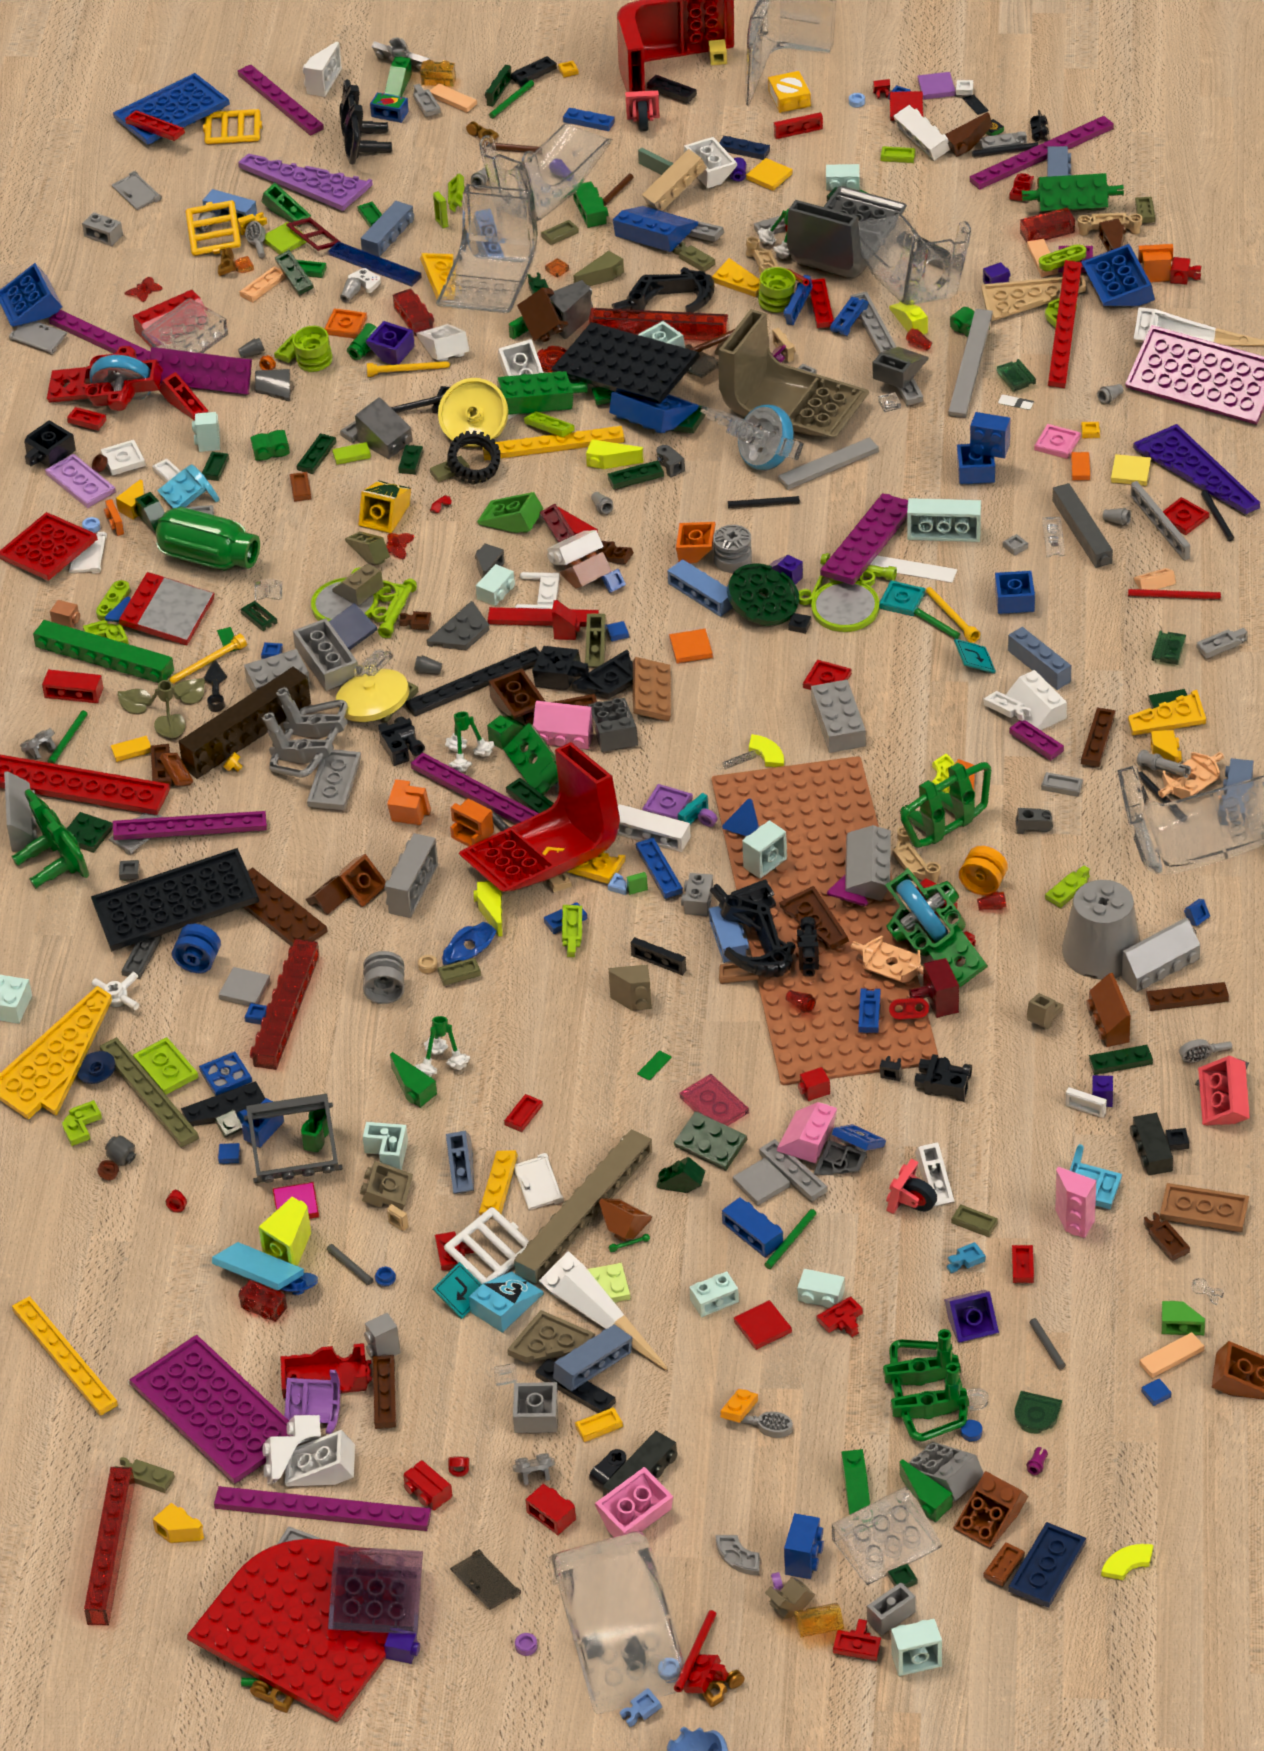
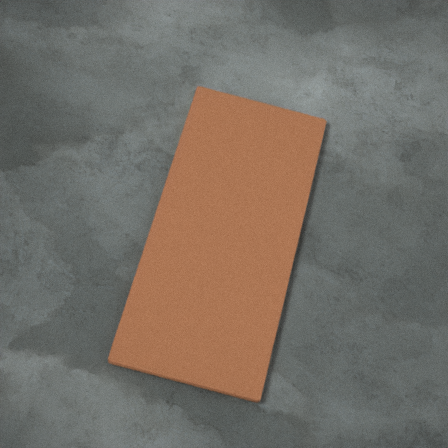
[711,756,939,1085]

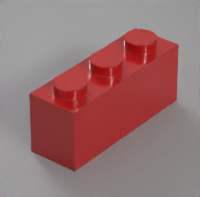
[42,669,104,703]

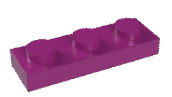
[1009,720,1064,761]

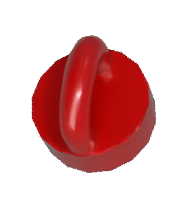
[165,1189,187,1212]
[448,1456,469,1477]

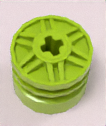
[758,267,796,313]
[292,326,333,372]

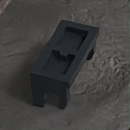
[731,879,776,908]

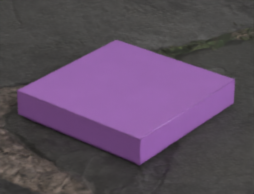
[918,72,956,100]
[642,784,693,820]

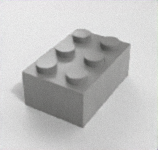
[244,649,311,693]

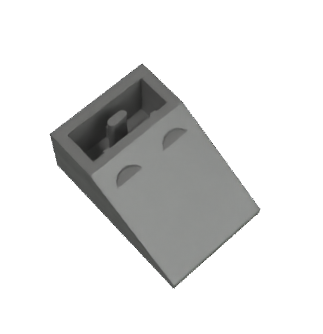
[909,1442,984,1501]

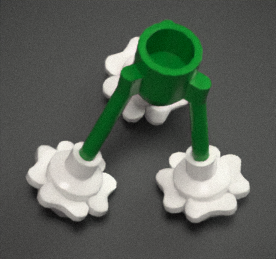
[757,208,790,259]
[445,711,495,772]
[415,1016,470,1077]

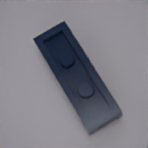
[719,136,770,160]

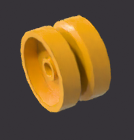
[959,846,1008,896]

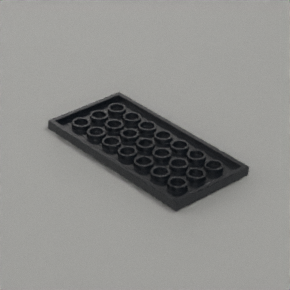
[551,322,700,404]
[91,848,259,952]

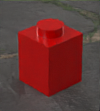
[798,1067,830,1101]

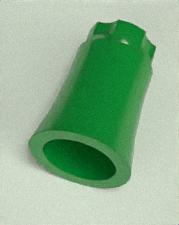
[347,323,377,360]

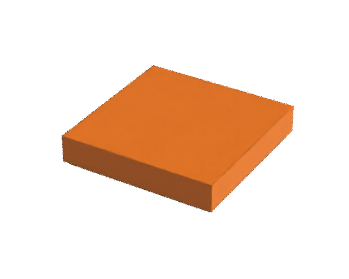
[324,308,367,339]
[669,629,713,664]

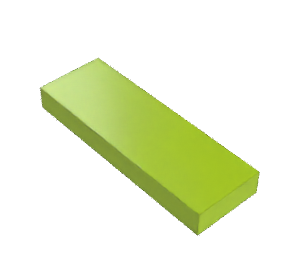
[524,411,575,437]

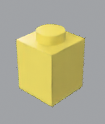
[709,39,727,65]

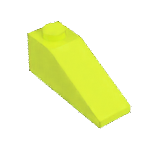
[889,301,928,338]
[586,440,644,469]
[474,881,502,936]

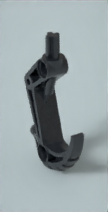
[612,267,715,315]
[710,884,796,978]

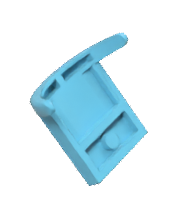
[157,464,219,508]
[1070,1144,1122,1209]

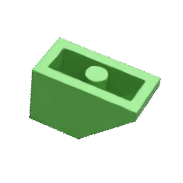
[1161,1301,1205,1335]

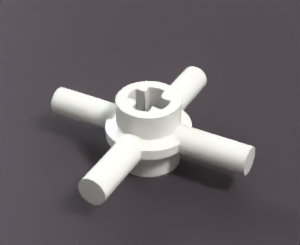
[92,972,139,1010]

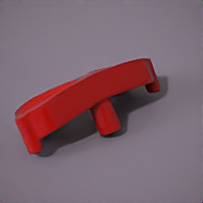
[430,495,452,513]

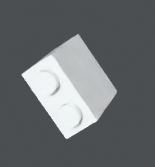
[547,530,603,565]

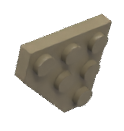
[508,1310,595,1363]

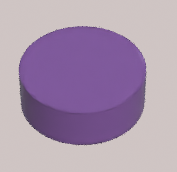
[698,809,718,827]
[771,1572,783,1590]
[515,1633,538,1656]

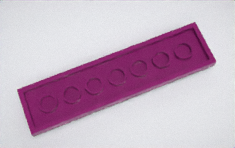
[820,493,908,585]

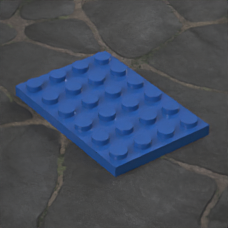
[113,73,230,145]

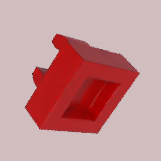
[872,79,891,99]

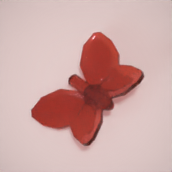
[124,277,163,302]
[386,533,415,559]

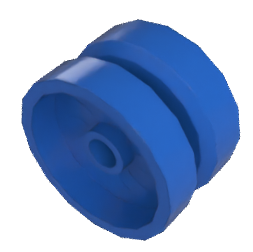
[172,923,221,973]

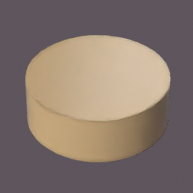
[418,955,438,974]

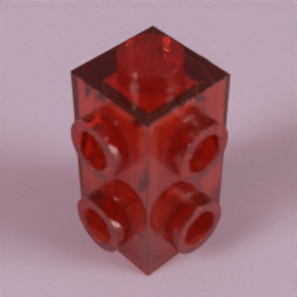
[238,1280,287,1322]

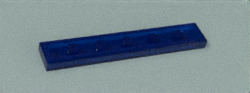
[328,241,422,287]

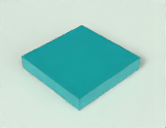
[879,580,925,617]

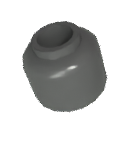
[105,1135,136,1166]

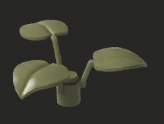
[118,678,205,739]

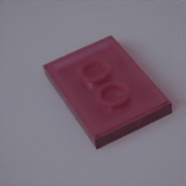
[679,1074,749,1126]

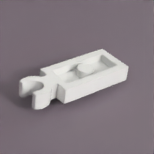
[983,691,1031,721]

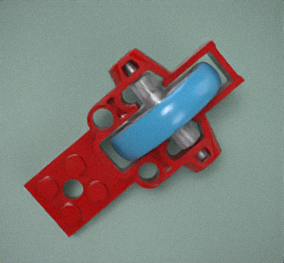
[47,346,163,411]

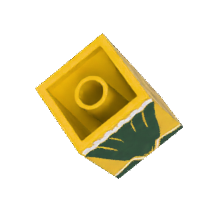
[358,481,411,533]

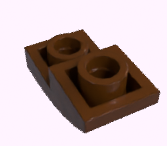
[596,541,634,564]

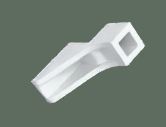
[263,1415,321,1484]

